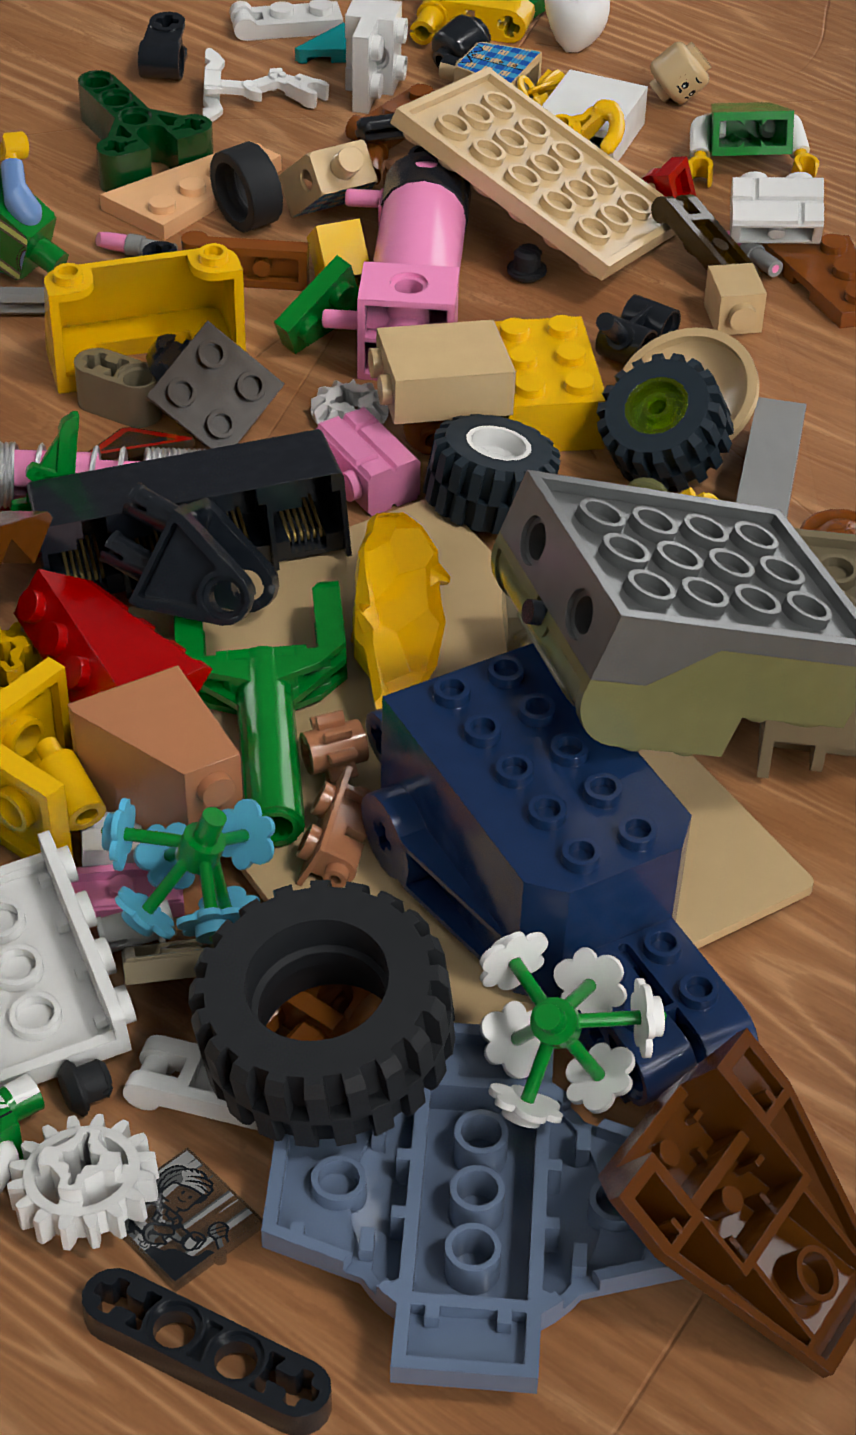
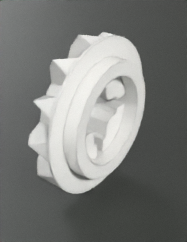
[311,379,389,424]

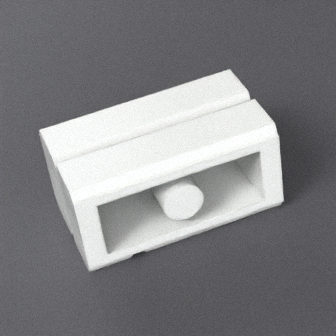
[730,171,824,244]

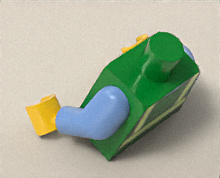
[0,131,69,280]

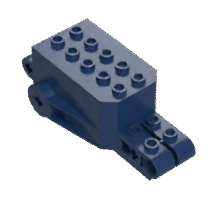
[361,643,759,1107]

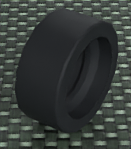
[210,141,283,233]

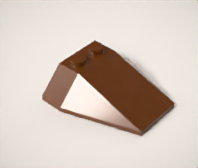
[598,1028,856,1378]

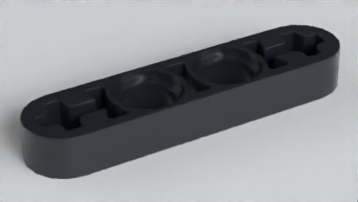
[82,1268,332,1435]

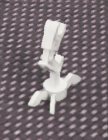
[203,48,329,122]

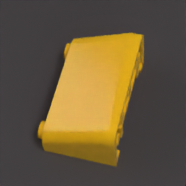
[44,243,246,394]

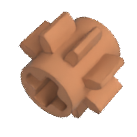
[299,710,369,783]

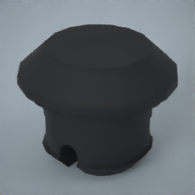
[507,243,547,283]
[58,1059,113,1117]

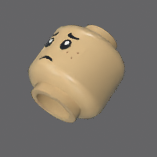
[649,42,712,104]

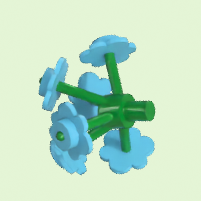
[101,798,275,944]

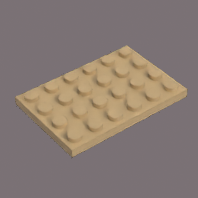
[390,67,676,281]

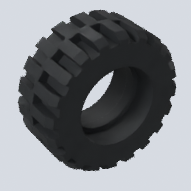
[188,880,456,1147]

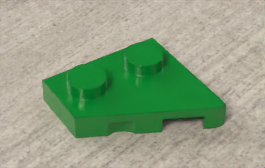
[274,255,359,354]

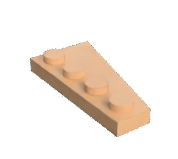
[100,141,282,241]

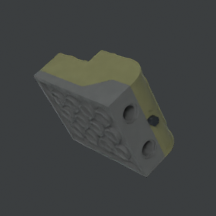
[491,470,856,757]

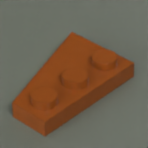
[762,233,856,328]

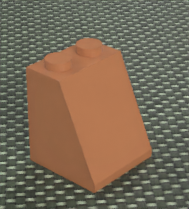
[68,665,243,830]

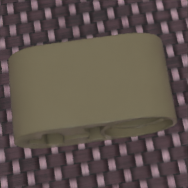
[74,348,162,428]

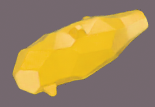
[350,512,450,710]

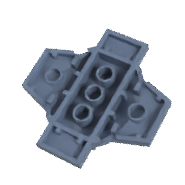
[261,1023,684,1394]

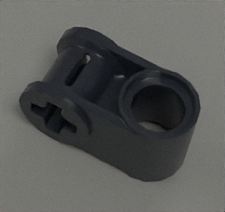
[138,11,188,80]

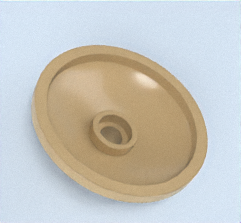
[616,327,759,441]

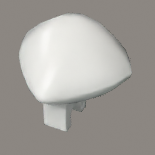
[544,0,610,53]

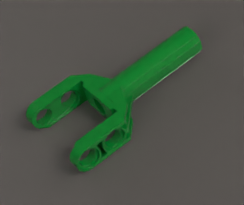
[174,580,348,848]

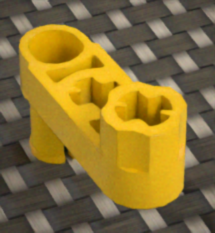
[410,0,535,45]

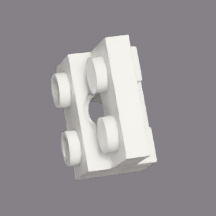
[345,0,408,114]

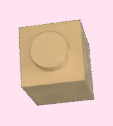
[704,263,767,335]

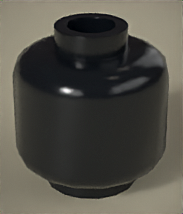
[432,15,491,68]

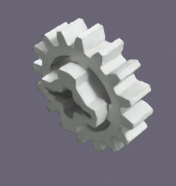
[7,1114,159,1251]

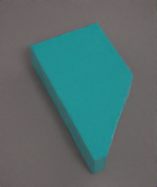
[295,22,346,64]

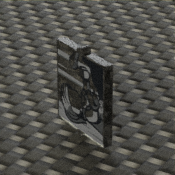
[123,1148,263,1293]

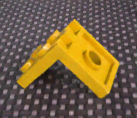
[0,657,73,859]

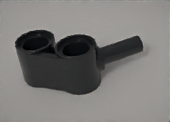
[595,294,681,365]

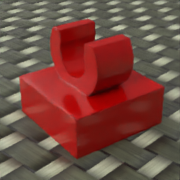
[642,156,696,198]

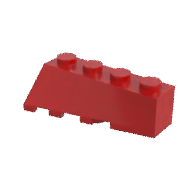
[13,569,212,703]

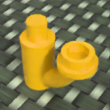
[35,737,106,832]

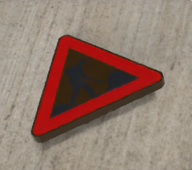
[88,427,195,461]

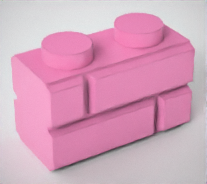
[316,407,421,517]

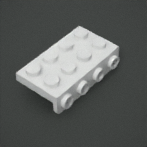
[0,830,137,1087]

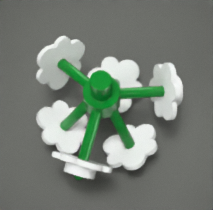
[480,932,667,1128]

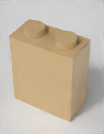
[368,320,516,425]

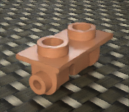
[296,765,372,888]

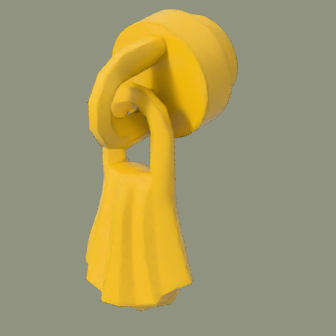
[517,69,565,106]

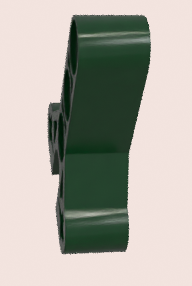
[78,70,214,192]

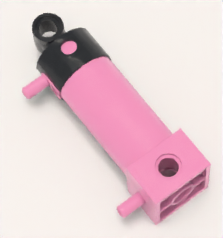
[322,145,472,380]

